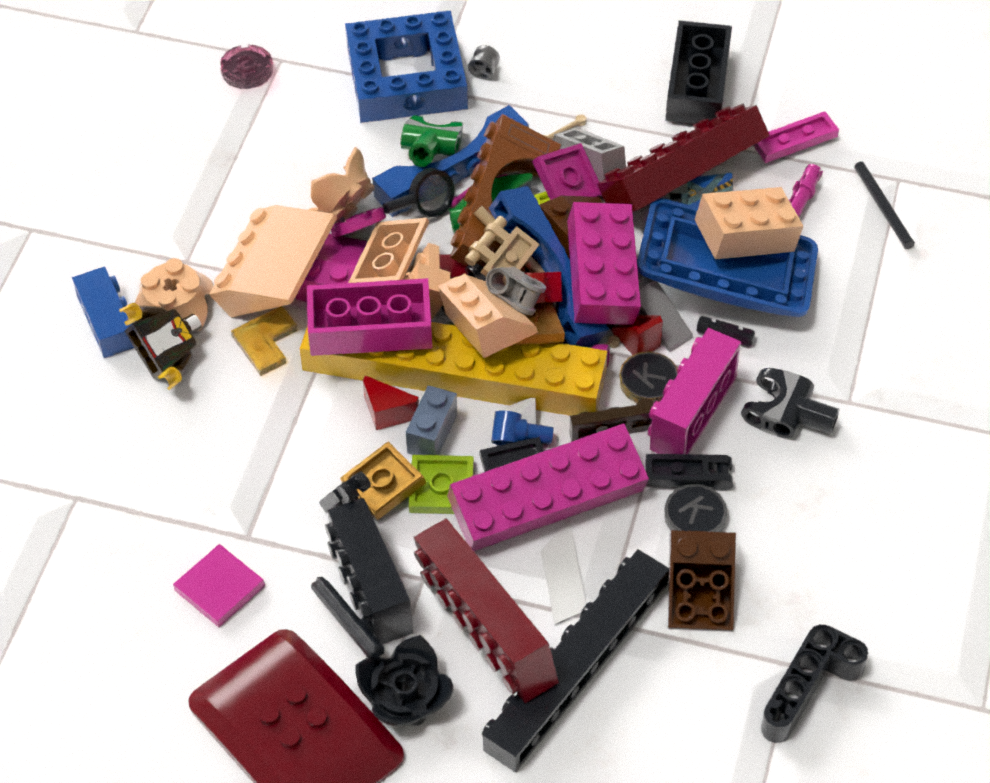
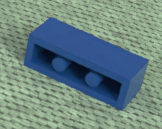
[72,266,135,358]

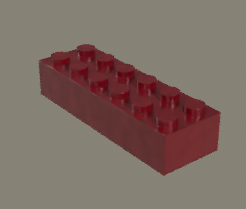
[597,104,770,211]
[413,518,559,703]

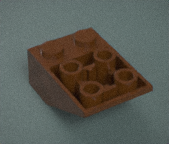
[668,530,736,630]

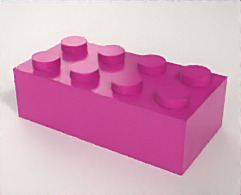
[567,202,641,325]
[307,278,432,356]
[647,328,741,454]

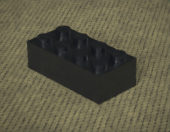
[665,20,732,124]
[325,498,413,645]

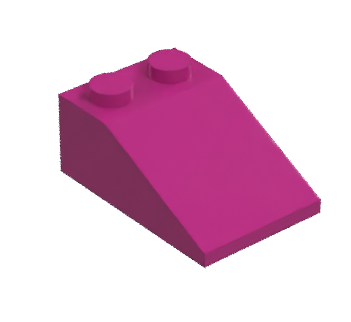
[295,233,368,302]

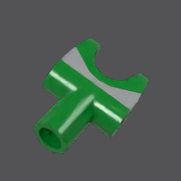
[400,115,463,167]

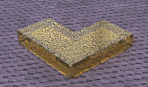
[231,306,298,376]

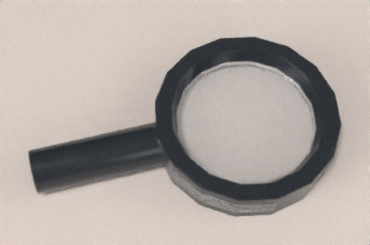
[382,168,455,217]

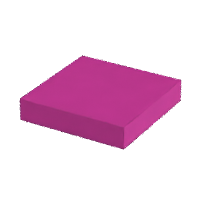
[532,143,602,200]
[173,543,265,628]

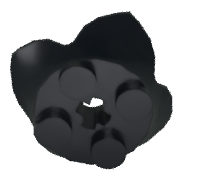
[355,635,454,726]

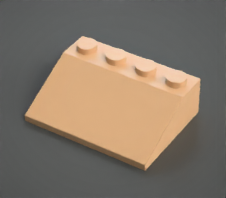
[209,205,337,318]

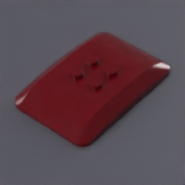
[188,629,404,783]

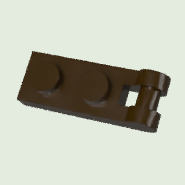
[569,398,654,442]

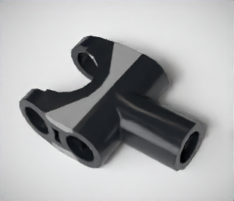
[741,368,840,439]

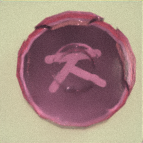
[220,44,274,89]

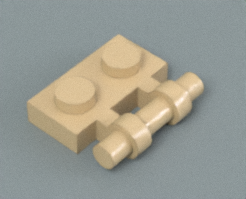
[464,216,540,286]

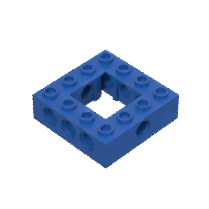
[345,10,468,123]

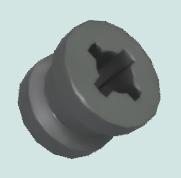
[468,45,500,80]

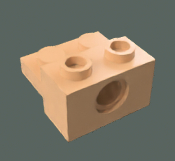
[403,243,450,320]

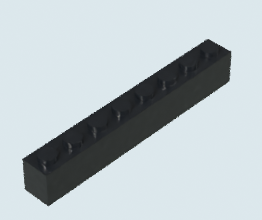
[482,549,670,773]

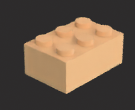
[694,187,804,259]

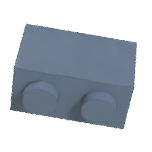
[406,385,458,455]

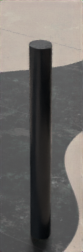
[854,161,915,249]

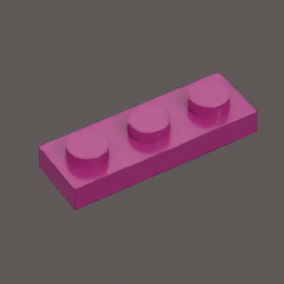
[753,111,839,163]

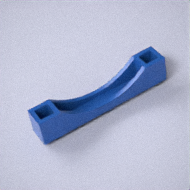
[372,105,529,217]
[489,186,609,348]

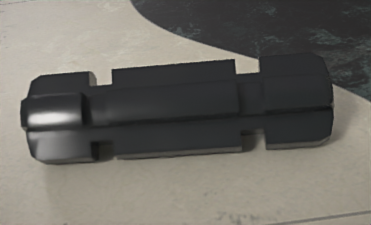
[696,316,755,347]

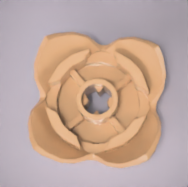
[306,147,375,221]
[135,258,213,331]

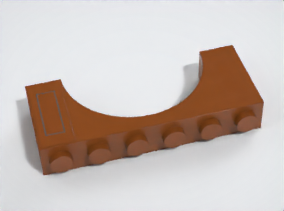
[450,114,561,273]

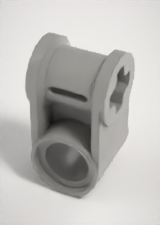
[486,267,546,315]

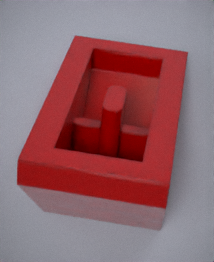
[611,315,663,356]
[363,375,419,430]

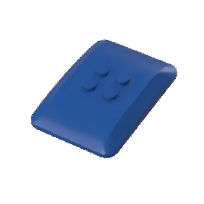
[637,199,818,317]

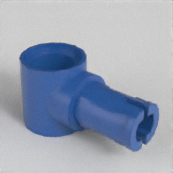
[491,410,554,446]

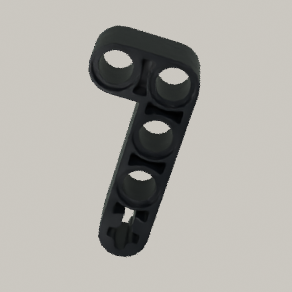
[761,624,869,743]

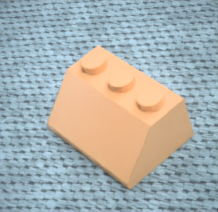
[348,218,429,283]
[438,274,538,358]

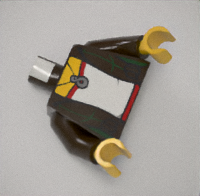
[119,303,202,390]

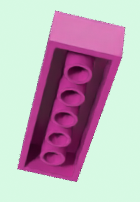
[447,424,649,551]

